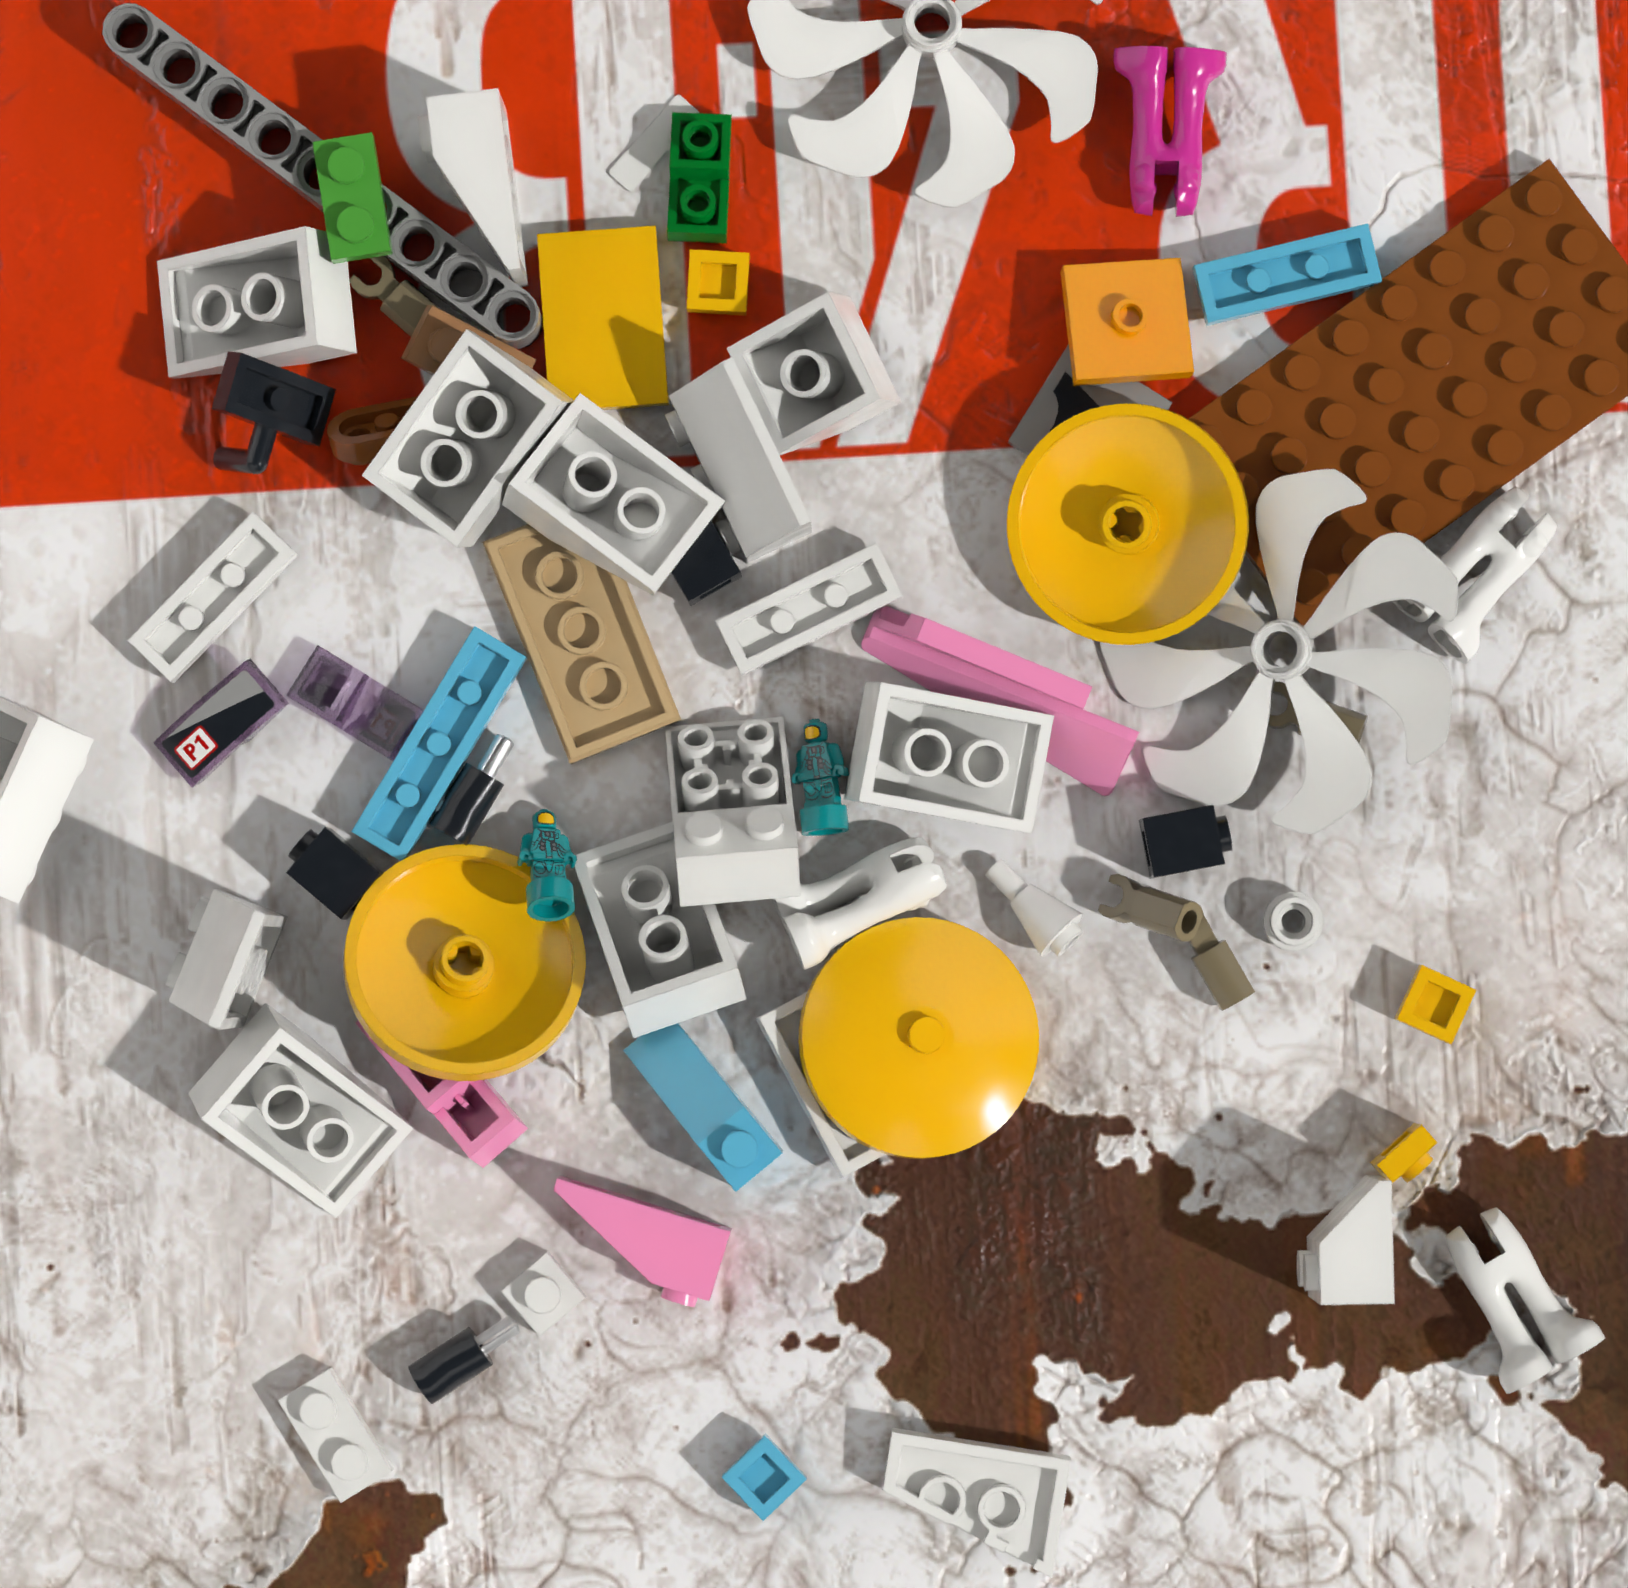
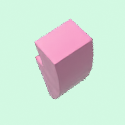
[356,1020,528,1168]

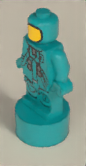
[791,719,849,836]
[517,809,577,922]

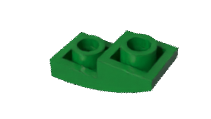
[667,112,732,243]

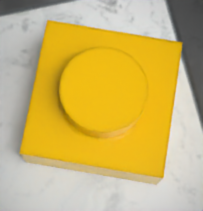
[686,249,750,315]
[1394,965,1476,1045]
[1370,1123,1438,1183]

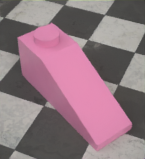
[554,1176,732,1307]

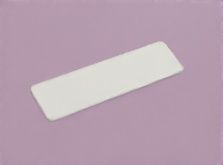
[609,95,699,191]

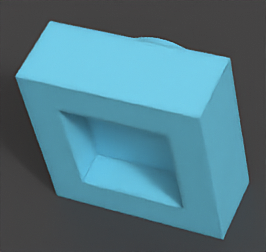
[722,1433,807,1521]

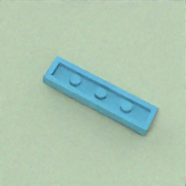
[351,626,527,861]

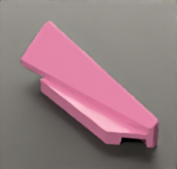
[861,606,1139,796]

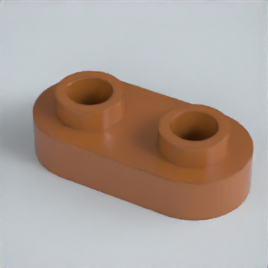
[327,397,417,465]

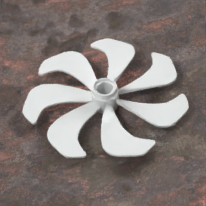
[747,0,1103,208]
[1100,469,1458,834]

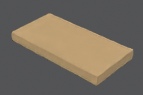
[482,524,682,764]

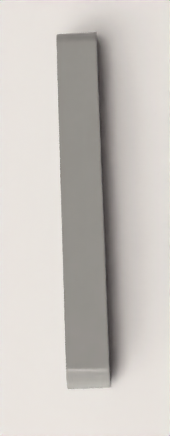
[102,3,543,349]

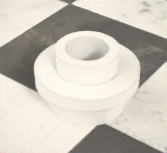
[1263,891,1324,951]

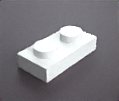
[278,1367,394,1503]

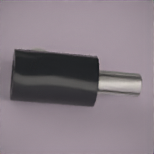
[429,734,514,846]
[408,1316,520,1404]

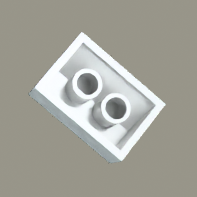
[362,329,574,548]
[664,357,812,563]
[0,696,94,904]

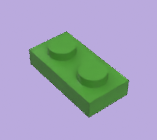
[312,132,393,264]

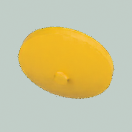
[1007,404,1249,645]
[343,844,586,1081]
[798,917,1039,1159]

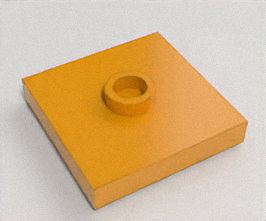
[1060,258,1194,386]

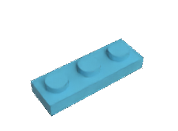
[1192,223,1382,326]

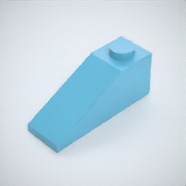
[623,1023,783,1192]

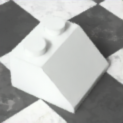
[727,291,901,455]
[1297,1175,1394,1305]

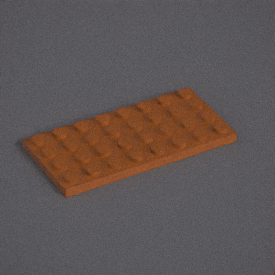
[1189,159,1628,626]

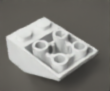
[665,717,801,907]

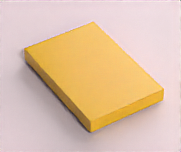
[537,225,669,410]

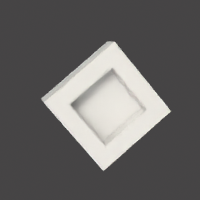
[501,1251,587,1337]

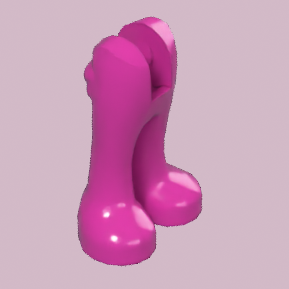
[1114,46,1227,217]

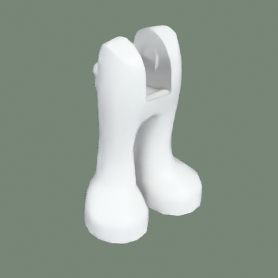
[1392,487,1558,664]
[772,837,947,970]
[1445,1207,1605,1394]

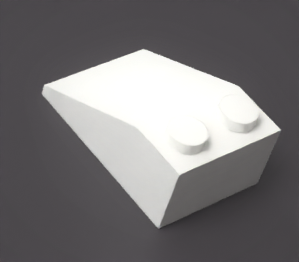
[417,88,528,287]
[157,226,357,379]
[502,393,725,595]
[844,682,1054,834]
[574,822,747,1038]
[166,889,288,1030]
[188,1003,413,1218]

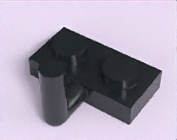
[212,351,336,474]

